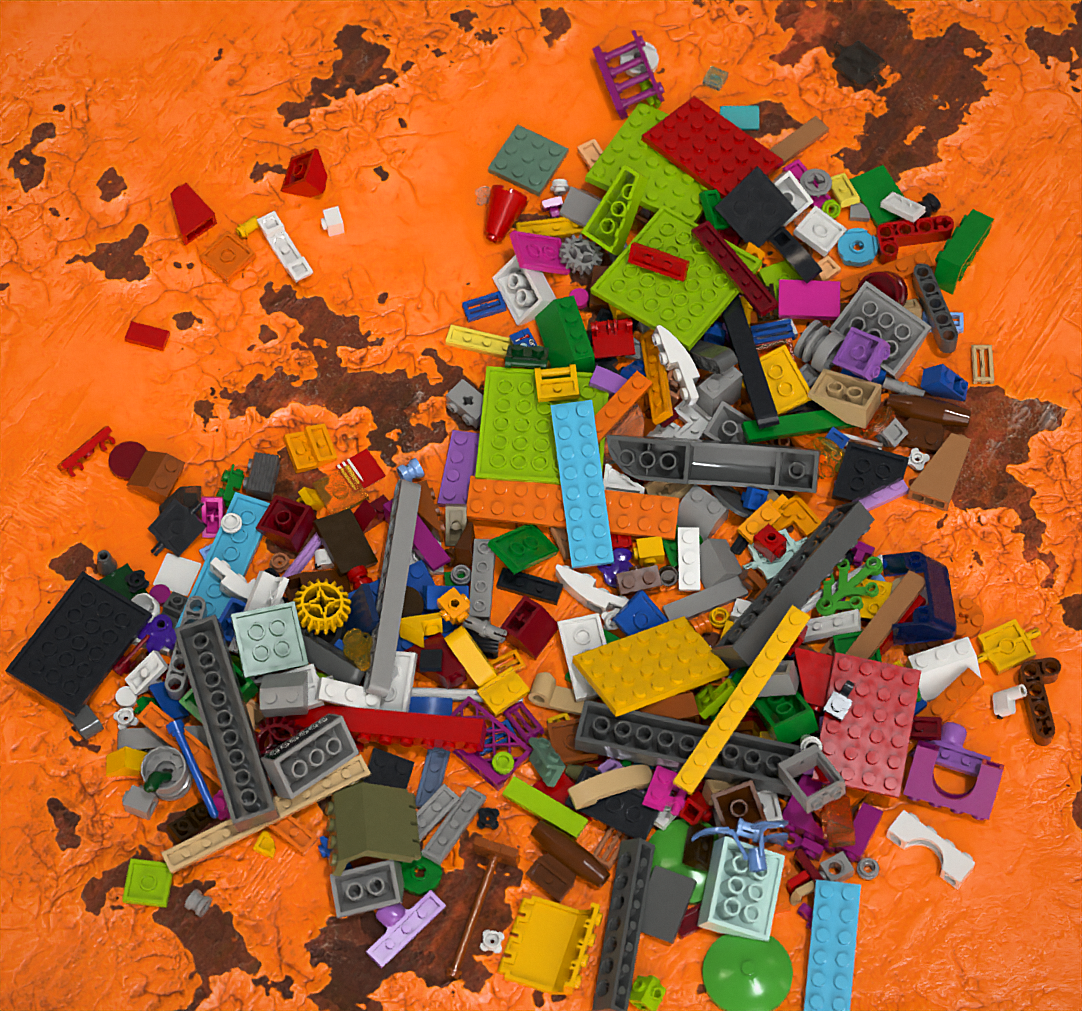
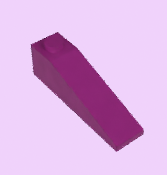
[383,499,451,572]

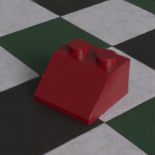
[256,495,317,553]

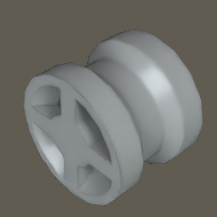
[185,889,212,917]

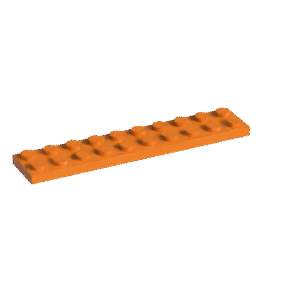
[467,476,680,541]

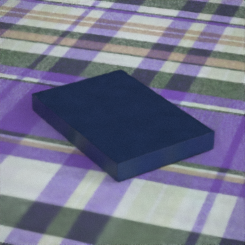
[344,583,380,649]

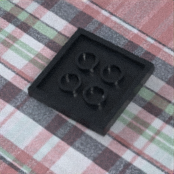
[713,166,798,248]

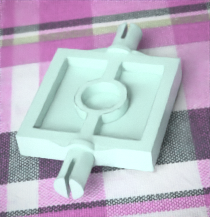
[742,529,808,583]

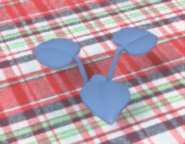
[692,820,789,872]

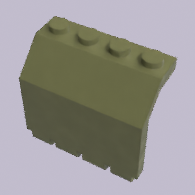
[325,782,421,877]

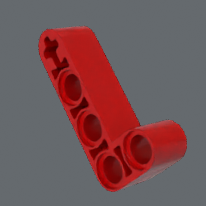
[875,215,954,264]

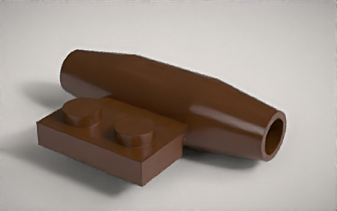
[886,394,971,453]
[525,820,610,902]

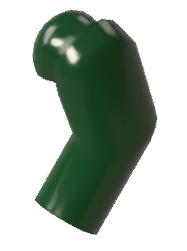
[143,771,172,793]

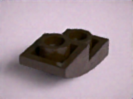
[166,800,216,844]

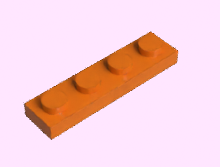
[594,371,653,444]

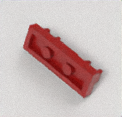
[628,242,690,282]
[57,426,116,477]

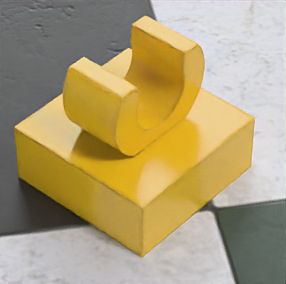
[296,487,324,511]

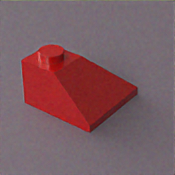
[280,148,328,198]

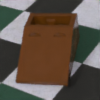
[284,570,352,623]

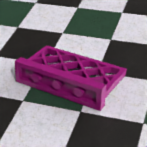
[450,696,533,791]

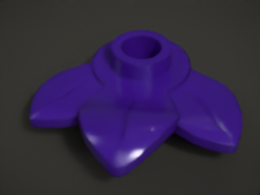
[597,548,633,588]
[137,614,177,653]

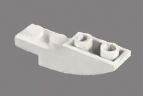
[652,325,700,406]
[209,557,285,604]
[555,564,629,615]

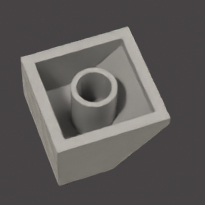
[677,484,729,542]
[260,671,308,717]

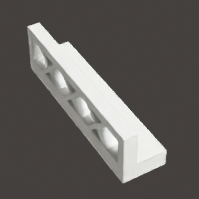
[229,571,289,655]

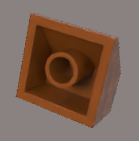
[126,451,185,505]

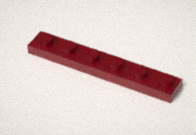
[691,221,778,317]

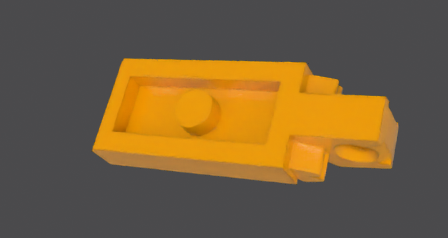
[737,494,788,545]

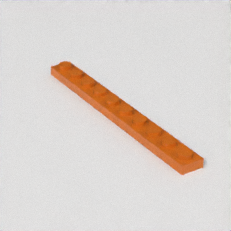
[750,250,934,326]
[814,667,984,829]
[137,702,318,855]

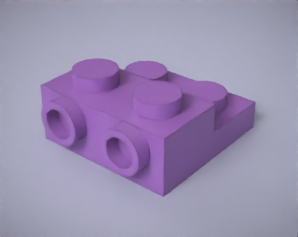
[832,327,891,382]

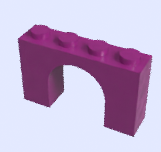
[903,740,1004,820]
[782,774,883,863]

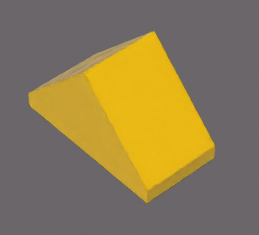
[106,746,148,777]

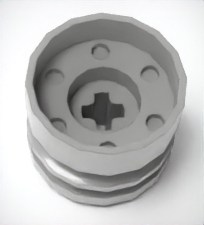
[793,320,845,373]
[141,746,193,801]

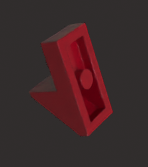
[353,494,389,534]

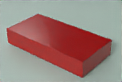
[124,321,170,351]

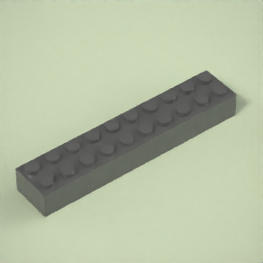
[711,501,875,669]
[174,614,281,832]
[575,700,800,796]

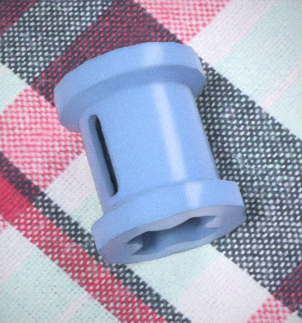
[735,818,759,842]

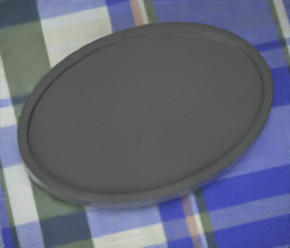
[711,485,753,518]

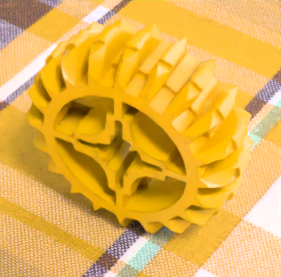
[293,578,351,635]

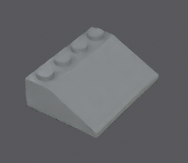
[829,281,932,380]

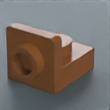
[739,568,768,602]

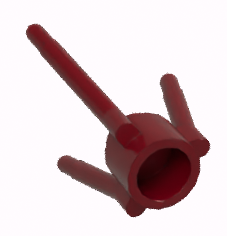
[112,634,150,676]

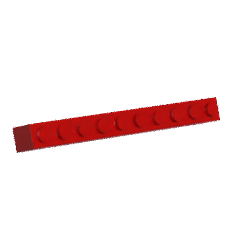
[269,705,487,753]

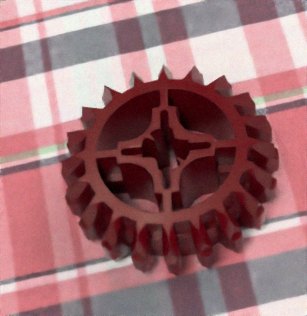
[254,717,302,757]

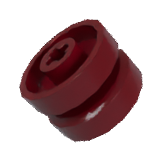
[856,271,908,306]

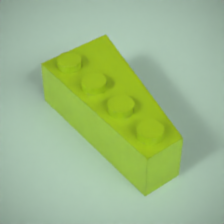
[581,164,648,256]

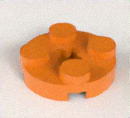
[941,597,984,640]

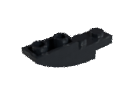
[767,226,823,283]

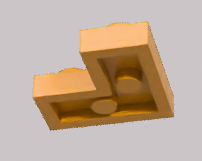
[772,494,822,538]

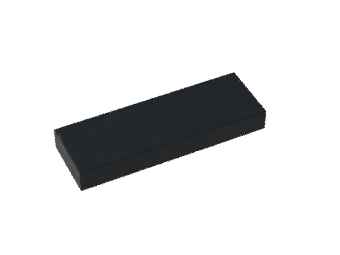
[496,567,563,606]

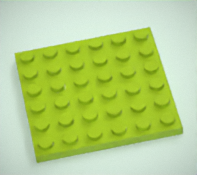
[585,102,708,223]
[590,205,762,351]
[475,366,609,485]

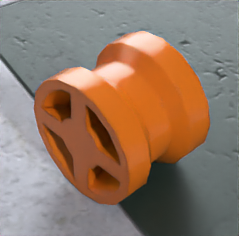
[688,613,713,636]

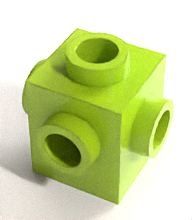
[629,975,667,1011]

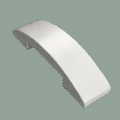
[257,211,313,282]

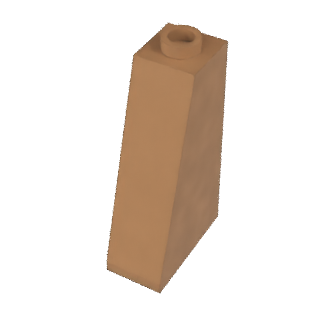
[907,433,971,512]

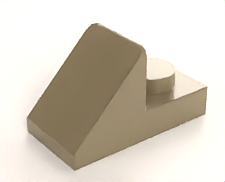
[445,504,468,546]

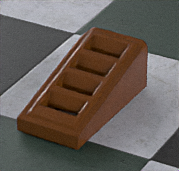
[454,522,475,566]

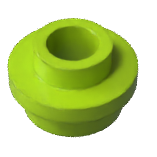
[821,199,841,219]

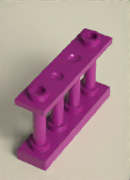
[592,30,665,120]

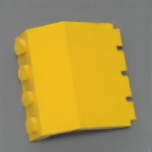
[497,895,603,995]

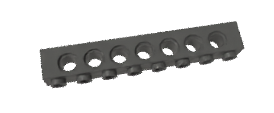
[592,838,655,1011]

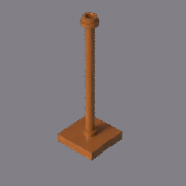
[446,836,521,980]

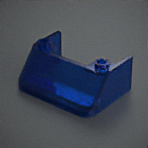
[882,551,957,645]

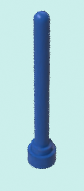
[166,719,219,819]

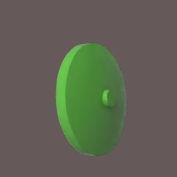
[648,819,719,906]
[702,934,793,1011]

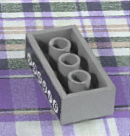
[260,714,359,799]

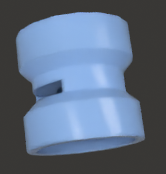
[396,458,425,482]

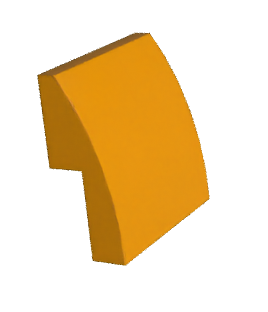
[283,423,338,473]

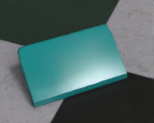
[719,106,759,130]

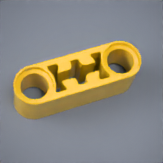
[444,625,498,688]

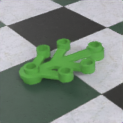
[816,556,883,616]

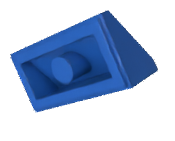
[149,681,189,720]

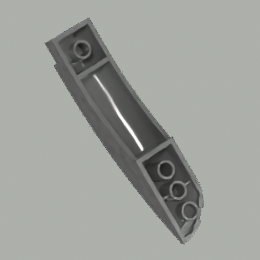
[607,435,821,493]

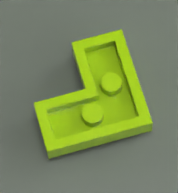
[694,678,736,719]

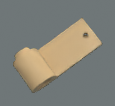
[528,672,598,715]

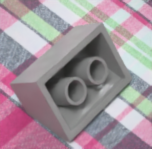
[330,860,404,918]

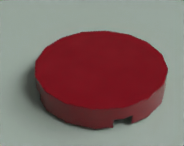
[108,441,147,481]

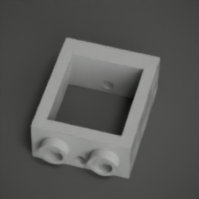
[778,744,845,814]

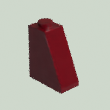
[402,632,467,689]

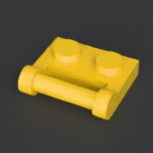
[534,364,580,403]

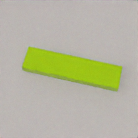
[502,776,588,840]

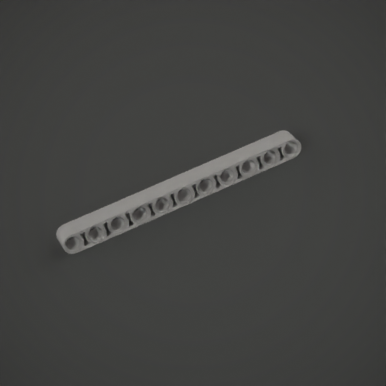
[363,478,421,698]

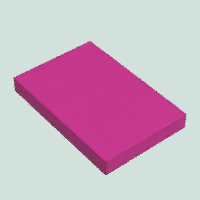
[509,230,571,275]
[778,279,840,320]

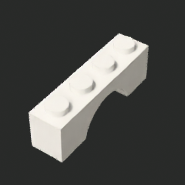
[886,810,976,890]

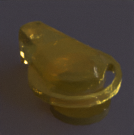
[343,629,373,671]

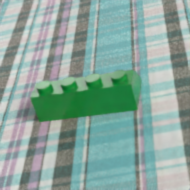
[535,295,595,373]

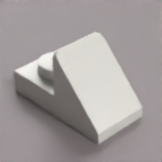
[125,650,169,695]

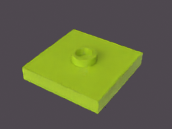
[758,260,803,302]
[122,858,173,908]

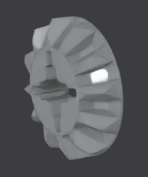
[800,169,832,198]

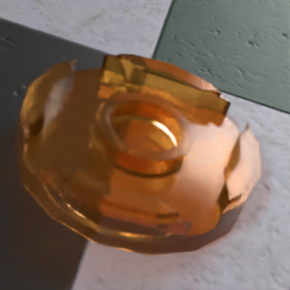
[859,406,896,440]

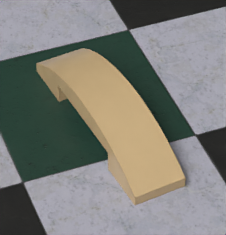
[568,765,653,810]

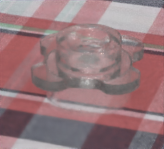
[475,186,491,206]

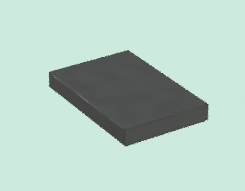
[641,865,697,944]

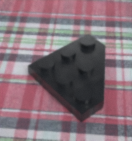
[831,441,909,503]

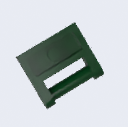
[505,344,549,369]

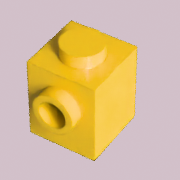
[633,536,665,567]

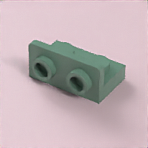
[528,737,566,787]

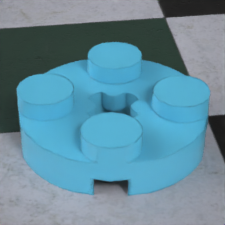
[837,228,878,267]

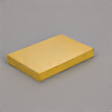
[759,345,812,417]

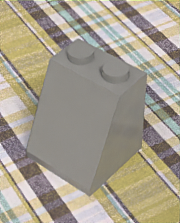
[695,366,743,417]

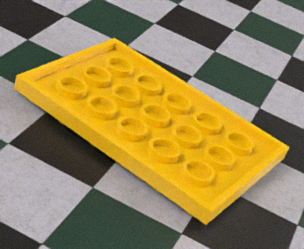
[572,616,729,717]

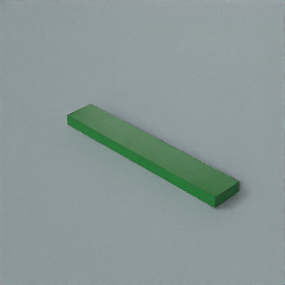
[741,410,857,443]

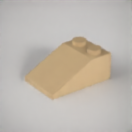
[808,369,882,429]

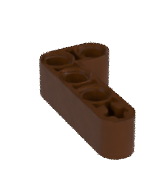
[1018,657,1061,746]

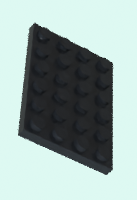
[5,571,153,717]

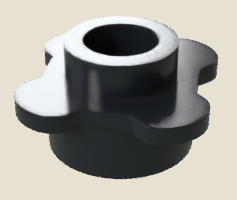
[125,570,149,593]
[477,808,499,829]

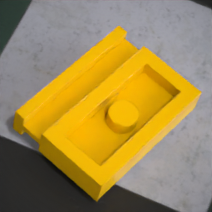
[477,666,530,717]

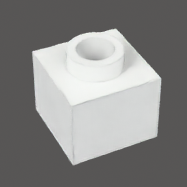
[321,206,345,237]

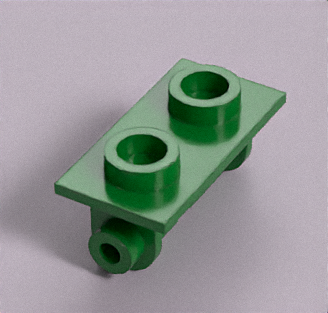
[216,464,244,509]

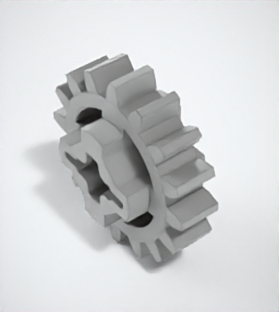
[559,235,603,275]

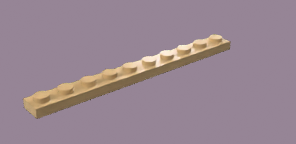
[161,754,371,874]

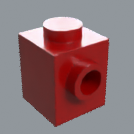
[753,523,787,563]
[679,791,714,826]

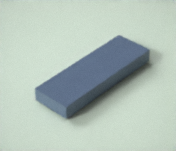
[415,747,451,809]

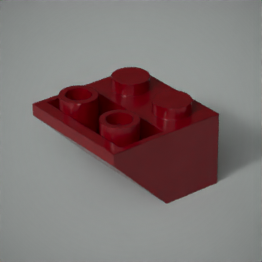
[500,595,558,659]

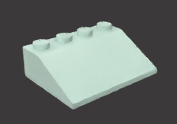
[697,836,785,942]

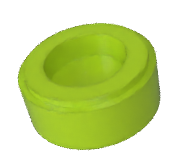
[492,751,514,775]

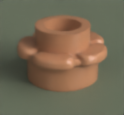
[269,553,290,573]

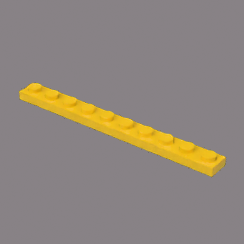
[673,605,811,795]

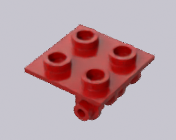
[590,318,636,359]

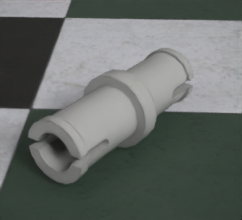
[882,376,925,396]
[463,615,507,643]

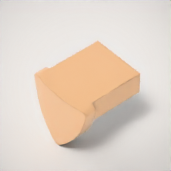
[813,255,841,281]

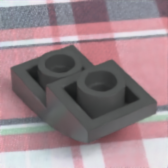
[158,591,188,629]

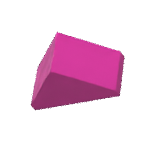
[201,496,226,538]

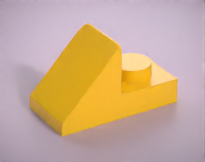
[399,613,443,648]

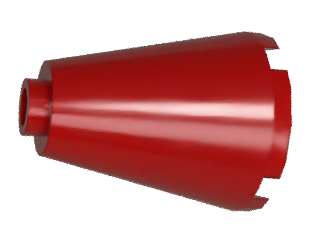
[484,185,529,243]

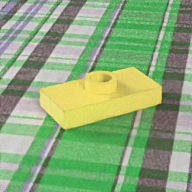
[831,173,860,208]

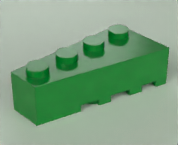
[934,209,994,295]

